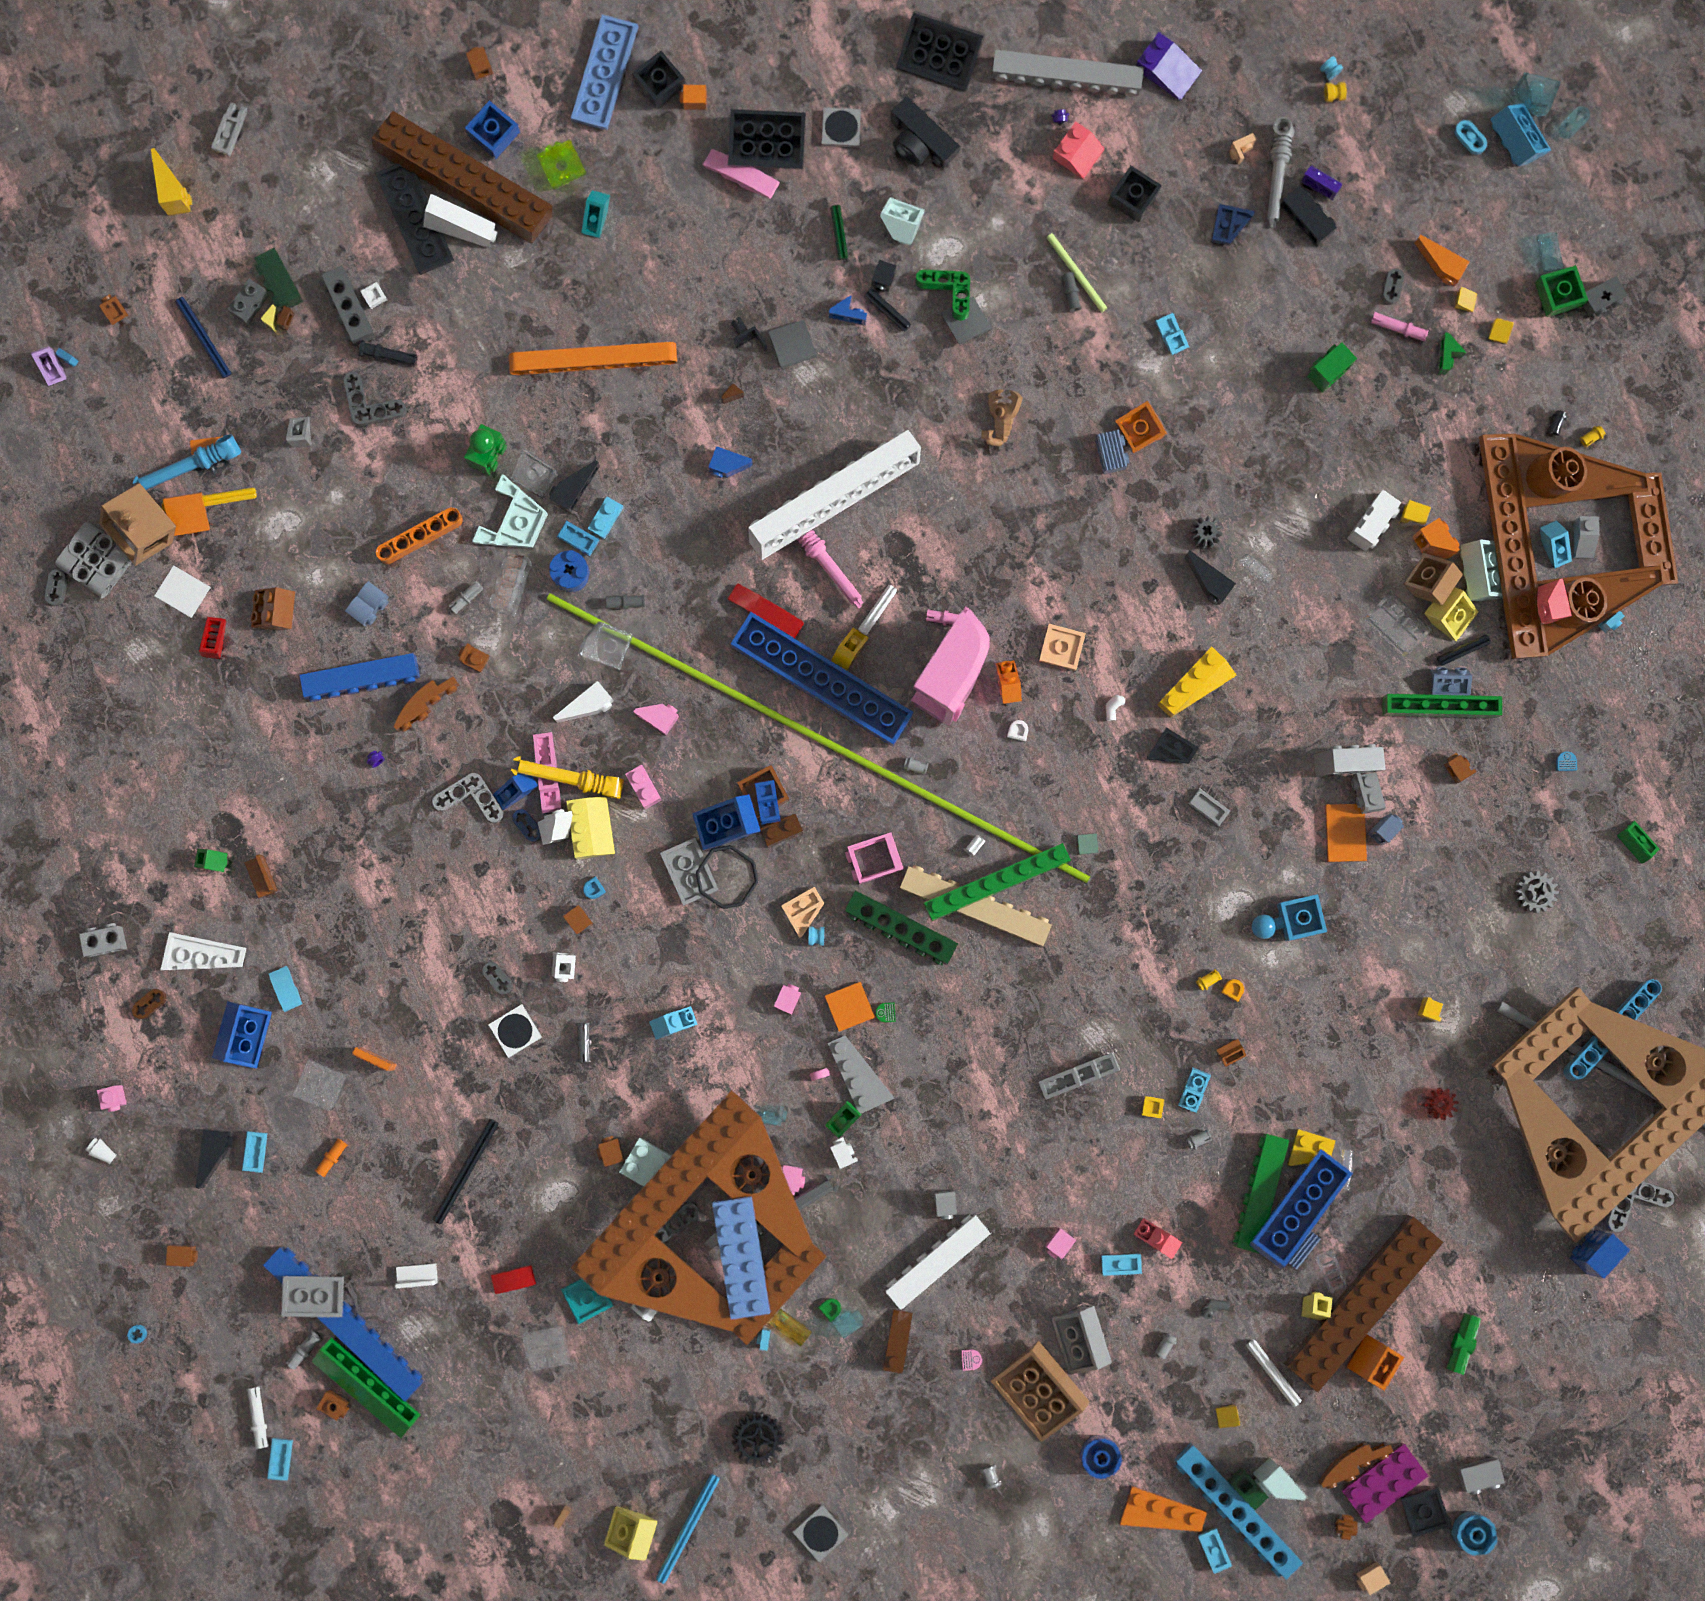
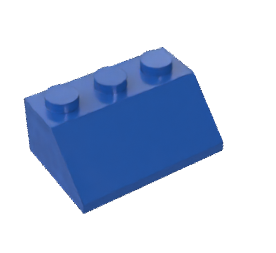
[212,1001,272,1069]

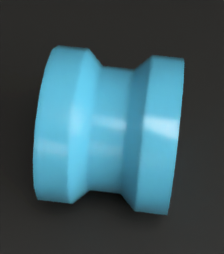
[1320,56,1343,81]
[809,926,824,946]

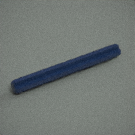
[175,297,231,378]

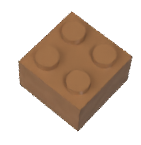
[1404,553,1463,606]

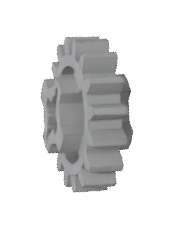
[1515,871,1559,913]

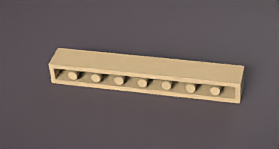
[900,865,1052,947]

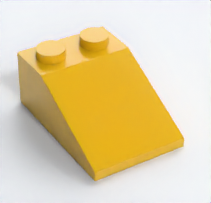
[151,148,192,216]

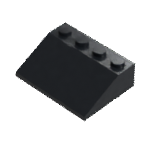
[896,11,986,91]
[728,109,806,169]

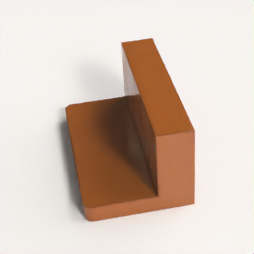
[244,854,278,898]

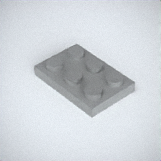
[660,838,719,906]
[282,1276,344,1317]

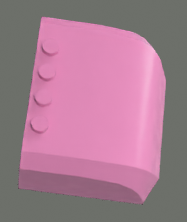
[911,607,989,726]

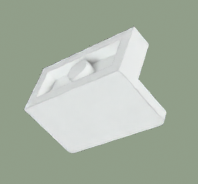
[395,1263,438,1288]

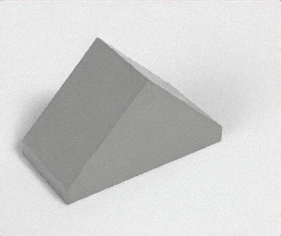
[286,417,311,448]

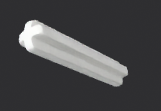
[859,585,897,635]

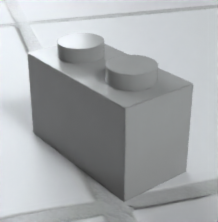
[1456,1457,1505,1495]

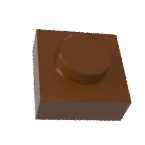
[276,306,295,331]

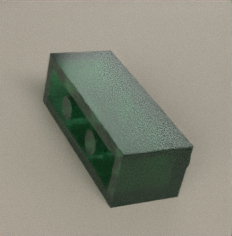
[254,248,304,309]

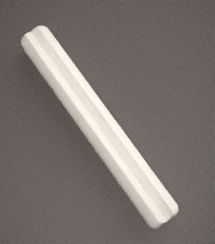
[1246,1339,1301,1407]

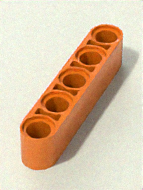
[376,507,463,564]

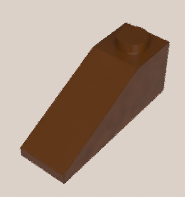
[883,1309,913,1374]

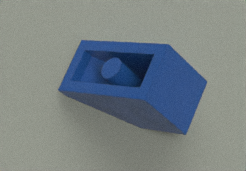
[708,446,752,478]
[493,773,538,810]

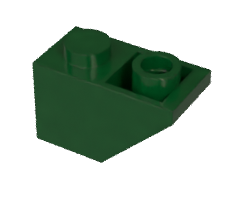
[1227,1467,1269,1511]

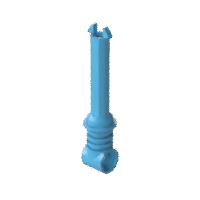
[133,434,241,490]

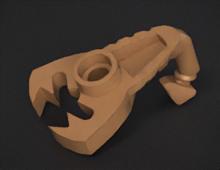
[981,389,1023,446]

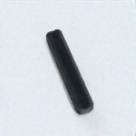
[865,288,911,332]
[1437,635,1491,666]

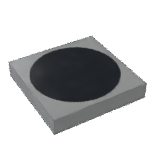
[822,108,861,148]
[793,1504,849,1562]

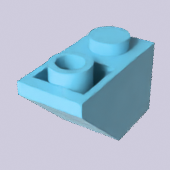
[649,1006,697,1040]

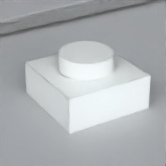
[361,282,387,309]

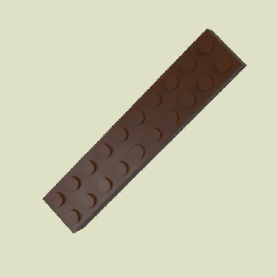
[372,111,552,244]
[1284,1215,1444,1393]

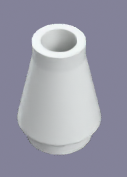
[85,1138,116,1164]

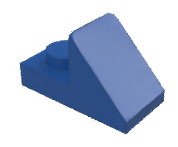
[829,295,867,325]

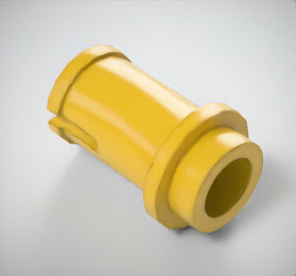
[1579,425,1605,448]
[1196,969,1222,991]

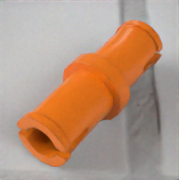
[315,1138,348,1177]

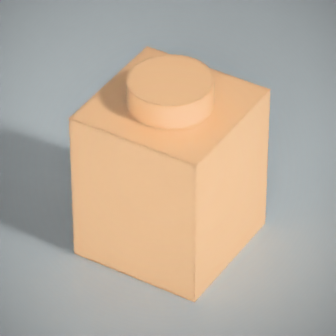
[1356,1562,1390,1595]

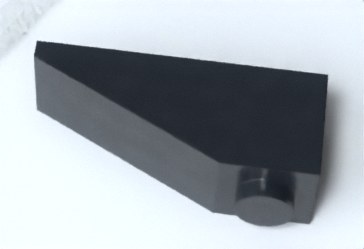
[549,460,600,514]
[1185,550,1236,605]
[196,1129,233,1189]

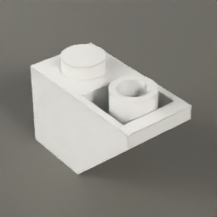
[538,809,573,844]

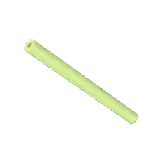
[1047,234,1107,312]

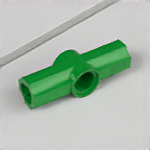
[1446,1313,1481,1375]

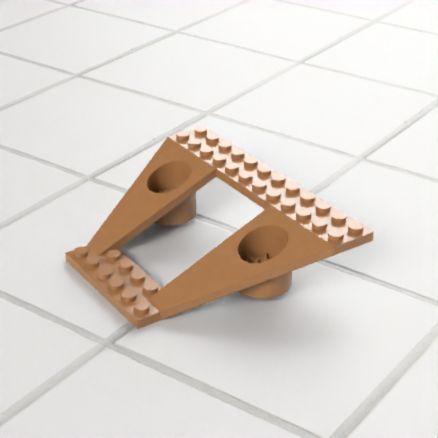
[1492,987,1705,1243]

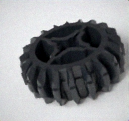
[731,1412,784,1466]

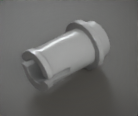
[903,757,928,775]
[1186,1129,1212,1150]
[1155,1332,1177,1359]

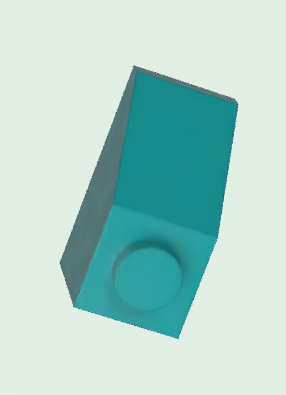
[581,190,610,238]

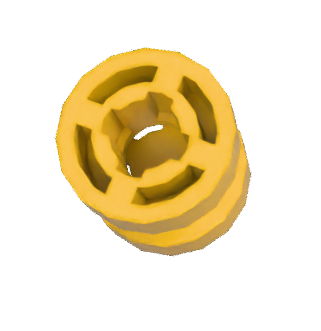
[1324,82,1347,102]

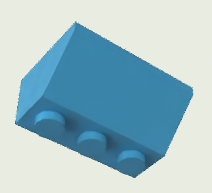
[1490,104,1551,167]

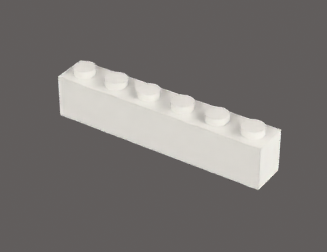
[885,1214,991,1310]

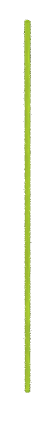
[547,593,1090,883]

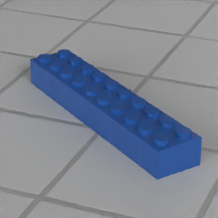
[731,612,914,747]

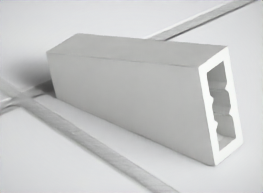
[423,194,497,248]

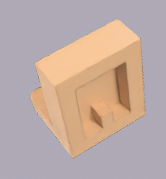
[1229,133,1256,164]

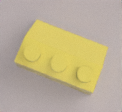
[567,797,615,860]

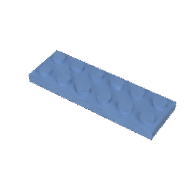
[571,14,638,131]
[712,1196,770,1319]

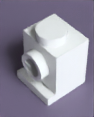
[552,952,576,982]
[830,1137,858,1169]

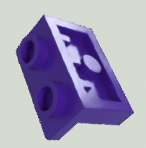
[1301,166,1342,201]

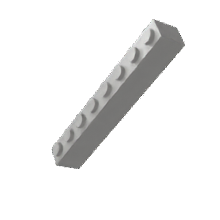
[992,50,1144,97]

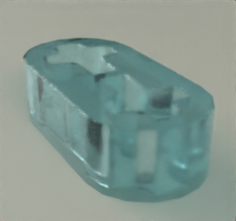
[1559,106,1590,139]

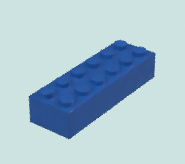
[1249,1149,1353,1269]

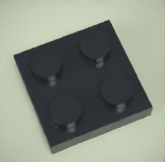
[1400,1486,1451,1538]

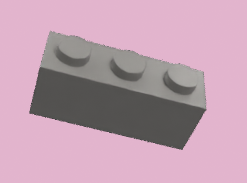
[1051,1306,1112,1375]

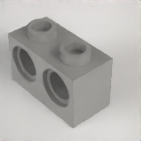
[79,923,127,958]

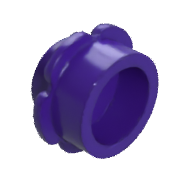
[1051,109,1069,123]
[366,751,385,768]

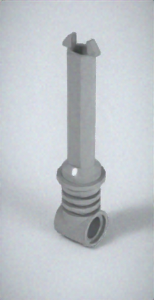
[1267,117,1294,228]

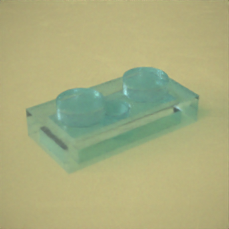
[1536,232,1564,273]

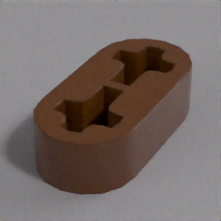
[132,989,167,1019]

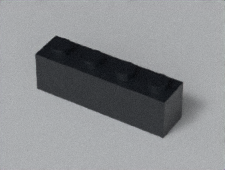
[891,95,960,168]

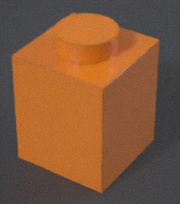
[680,85,707,110]

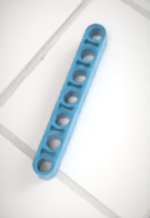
[1563,979,1662,1081]

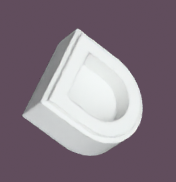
[1007,720,1028,742]

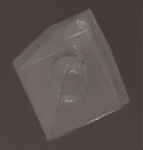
[578,621,633,670]

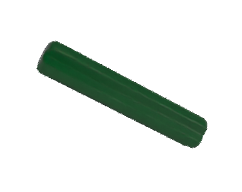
[831,205,848,260]

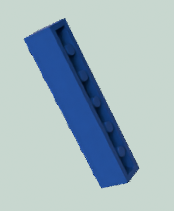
[300,653,420,702]

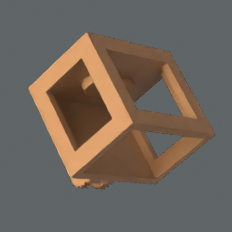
[99,483,176,566]

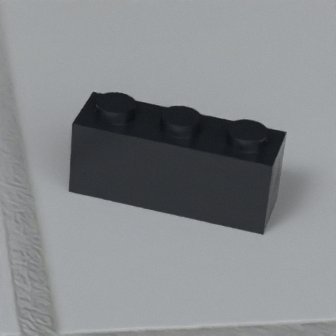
[1281,186,1337,247]

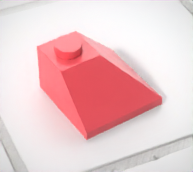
[1537,579,1572,624]

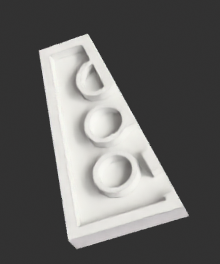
[161,932,247,971]

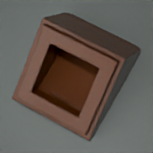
[721,383,744,404]

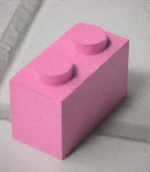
[625,765,662,810]

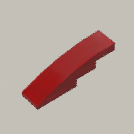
[728,583,804,639]

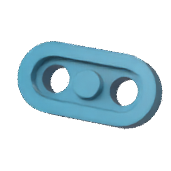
[1455,120,1487,155]

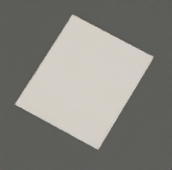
[155,565,211,618]

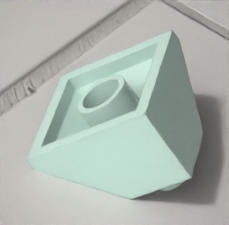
[880,198,925,245]

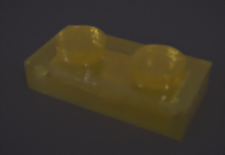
[769,1308,812,1347]

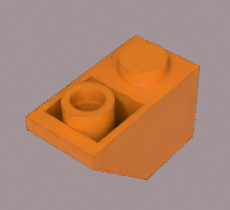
[996,661,1022,704]

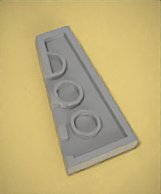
[828,1036,894,1113]

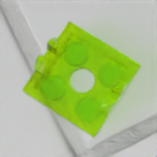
[537,139,587,190]

